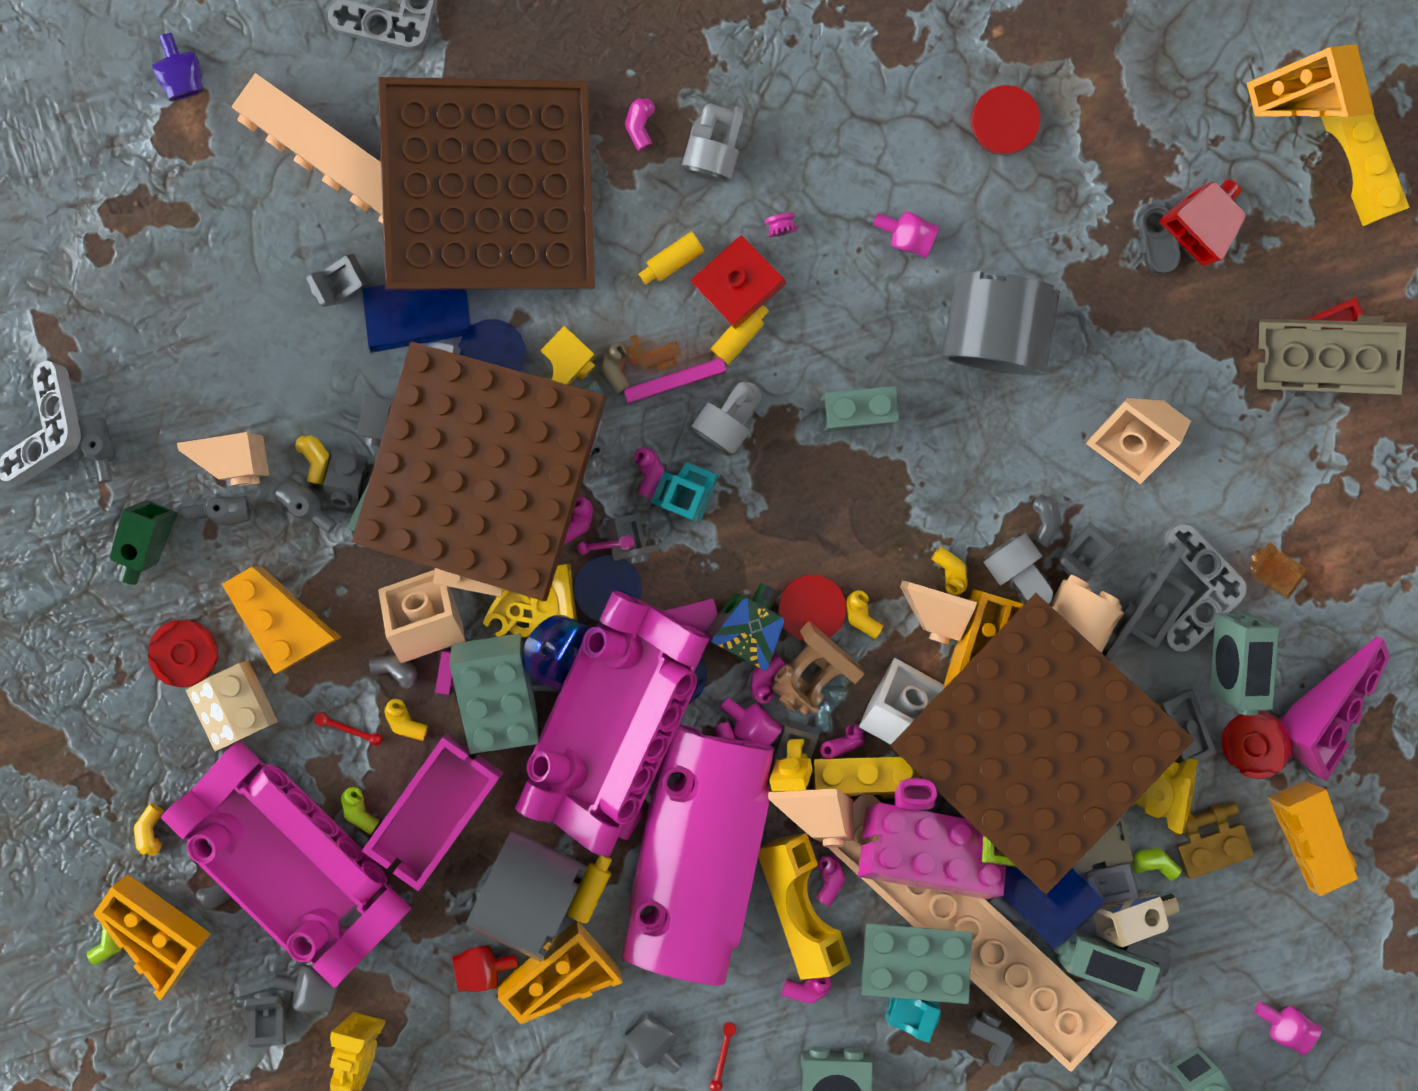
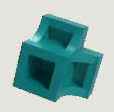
[651,462,719,523]
[885,998,941,1043]

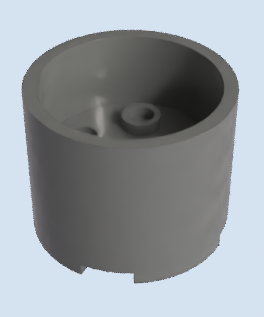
[942,271,1060,376]
[465,829,587,962]

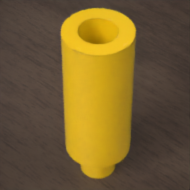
[638,231,705,285]
[710,305,769,365]
[566,855,612,924]

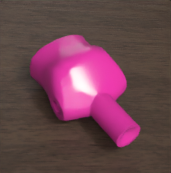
[873,211,940,259]
[719,697,784,746]
[895,778,937,810]
[1254,1001,1322,1056]

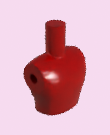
[452,945,518,992]

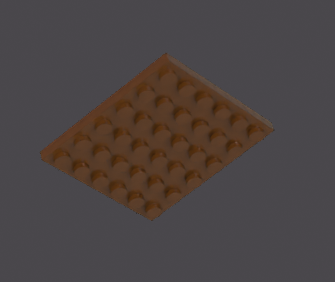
[378,77,595,291]
[352,342,607,602]
[890,593,1195,894]

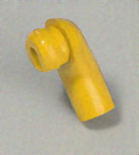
[295,435,330,485]
[931,546,968,596]
[846,590,884,640]
[384,699,428,741]
[134,802,164,856]

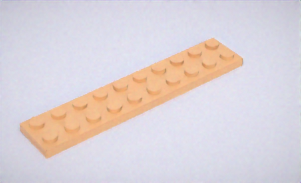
[828,795,1117,1072]

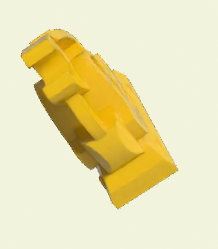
[483,564,579,637]
[1132,759,1199,834]
[330,1012,386,1091]

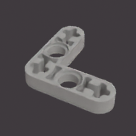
[328,0,437,51]
[0,361,81,485]
[1163,524,1247,652]

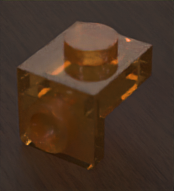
[627,334,682,371]
[1249,542,1308,600]

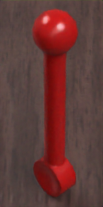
[314,712,382,746]
[709,1022,736,1091]

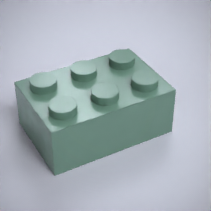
[449,633,539,754]
[861,924,972,1004]

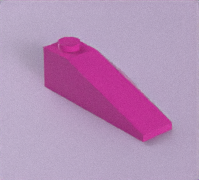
[1279,636,1390,781]

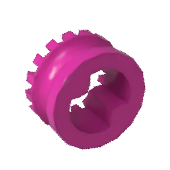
[765,212,798,238]

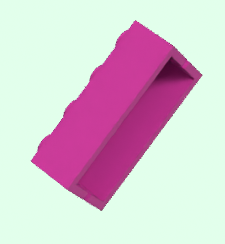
[362,733,504,891]
[858,803,1006,899]

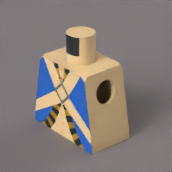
[1089,890,1179,947]

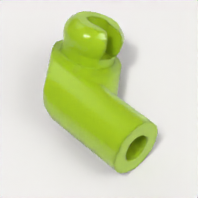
[341,787,380,835]
[1131,848,1182,881]
[87,926,123,966]

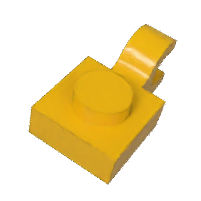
[769,739,813,792]

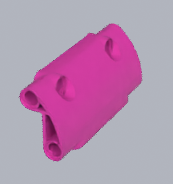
[515,590,710,856]
[622,724,774,986]
[161,740,412,988]

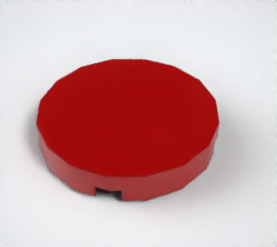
[971,85,1041,156]
[778,575,846,642]
[148,619,218,688]
[1221,711,1292,779]

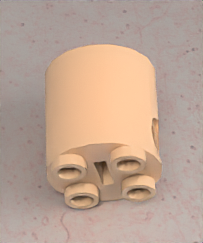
[1049,575,1124,653]

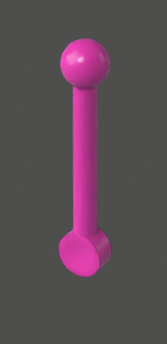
[577,535,634,555]

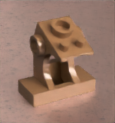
[772,621,864,716]

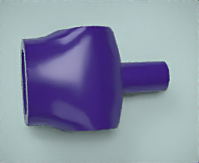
[152,33,204,101]

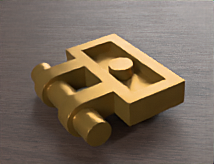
[1171,801,1254,879]

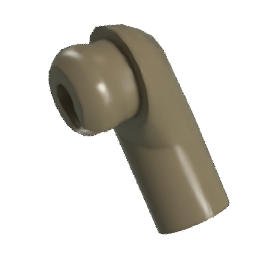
[601,342,632,395]

